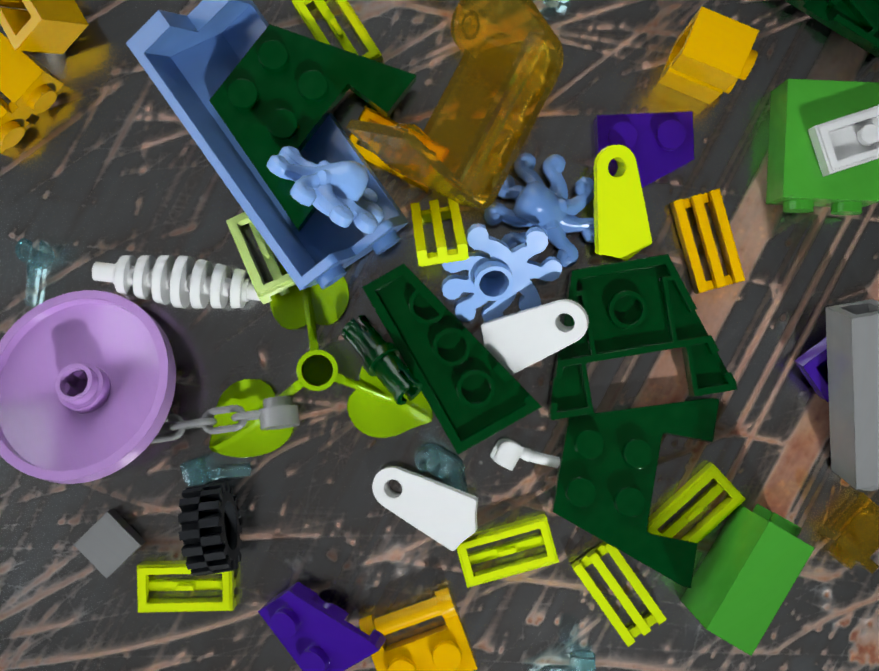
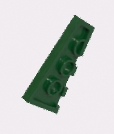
[362,263,542,455]

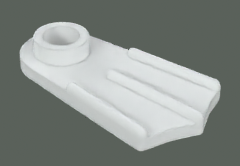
[481,299,589,375]
[372,466,478,551]

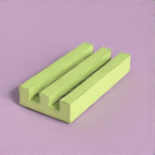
[226,212,296,305]

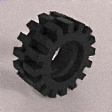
[178,481,243,576]

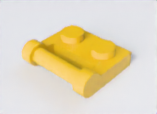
[359,586,478,671]

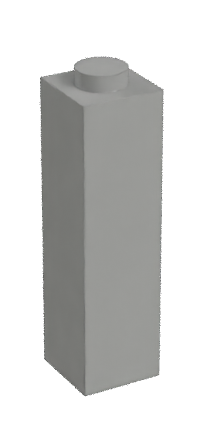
[825,299,879,491]

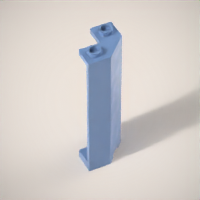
[126,0,409,290]

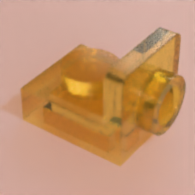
[817,490,879,574]

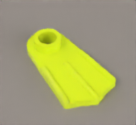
[593,145,652,261]

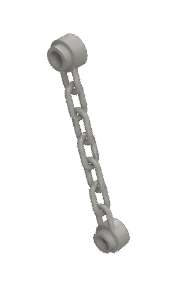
[151,396,300,444]

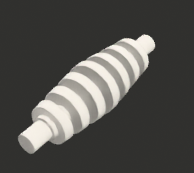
[92,255,266,309]

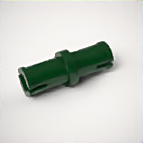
[342,315,423,405]

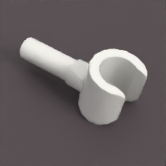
[490,437,560,471]

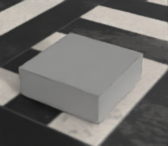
[74,508,146,579]

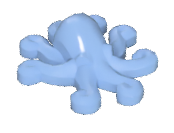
[266,146,384,234]
[441,223,562,322]

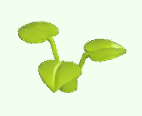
[209,264,433,458]

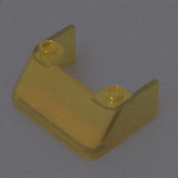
[346,0,564,210]

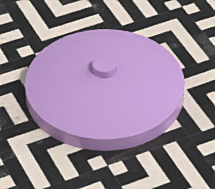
[0,290,176,484]

